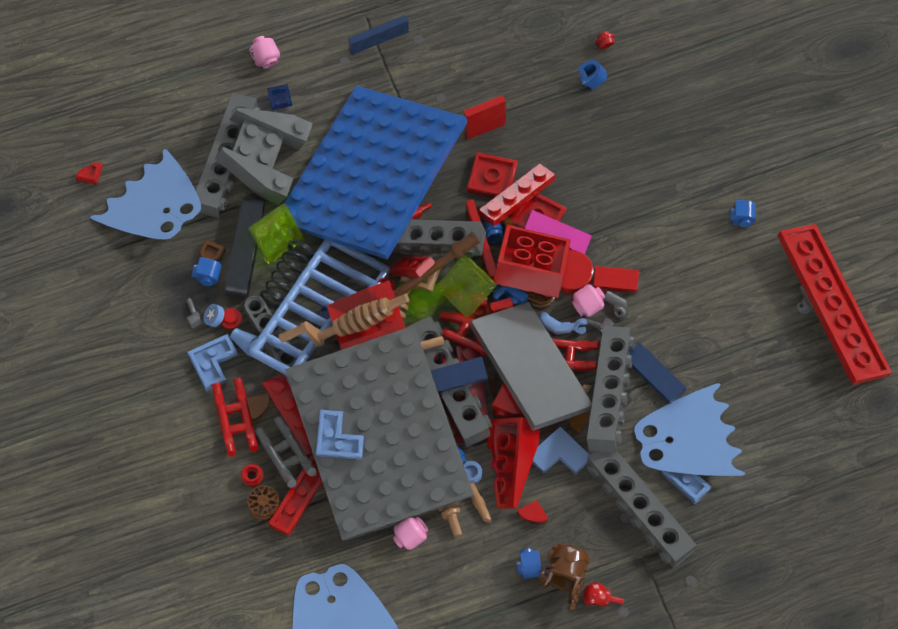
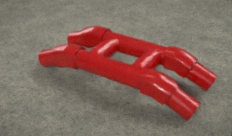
[440,312,488,357]
[552,339,600,372]
[211,377,258,457]

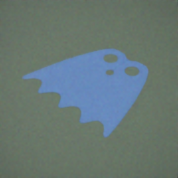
[90,149,201,239]
[634,383,745,476]
[293,564,398,629]

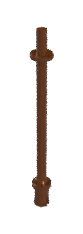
[331,231,481,344]

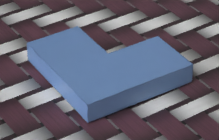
[187,334,238,392]
[316,410,364,460]
[532,427,590,475]
[662,471,711,504]

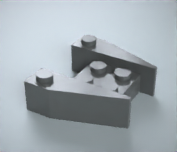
[215,107,313,205]

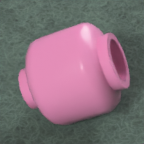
[249,36,280,69]
[571,284,605,317]
[393,516,428,550]

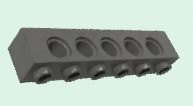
[196,93,260,218]
[358,219,486,257]
[406,316,492,447]
[587,326,635,453]
[587,450,697,568]

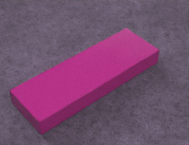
[524,210,592,254]

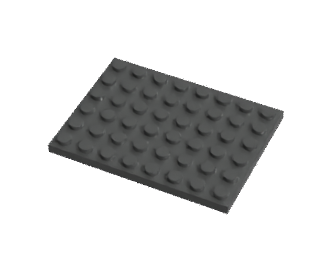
[285,326,474,541]

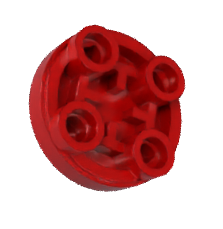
[560,250,593,295]

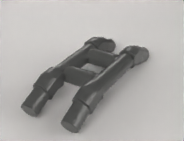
[255,416,316,488]

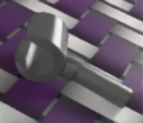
[186,298,202,329]
[584,318,614,334]

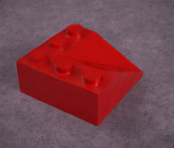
[493,225,571,298]
[327,281,405,350]

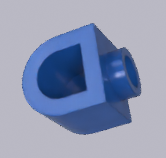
[578,60,607,90]
[729,200,756,228]
[192,257,222,286]
[516,549,542,579]

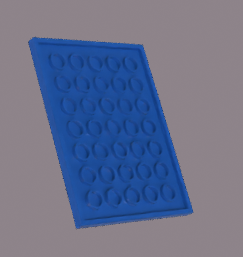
[275,86,467,260]

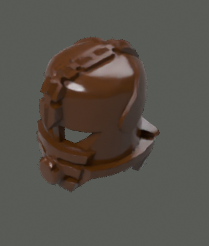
[538,543,590,611]

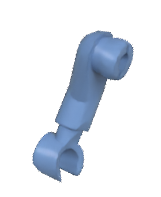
[538,312,587,335]

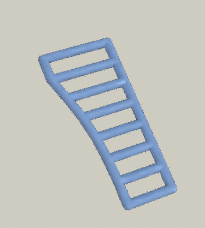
[249,239,390,376]

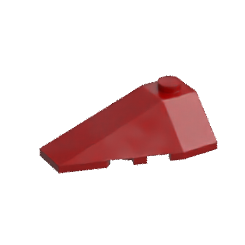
[487,417,540,509]

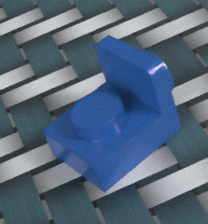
[492,285,528,307]

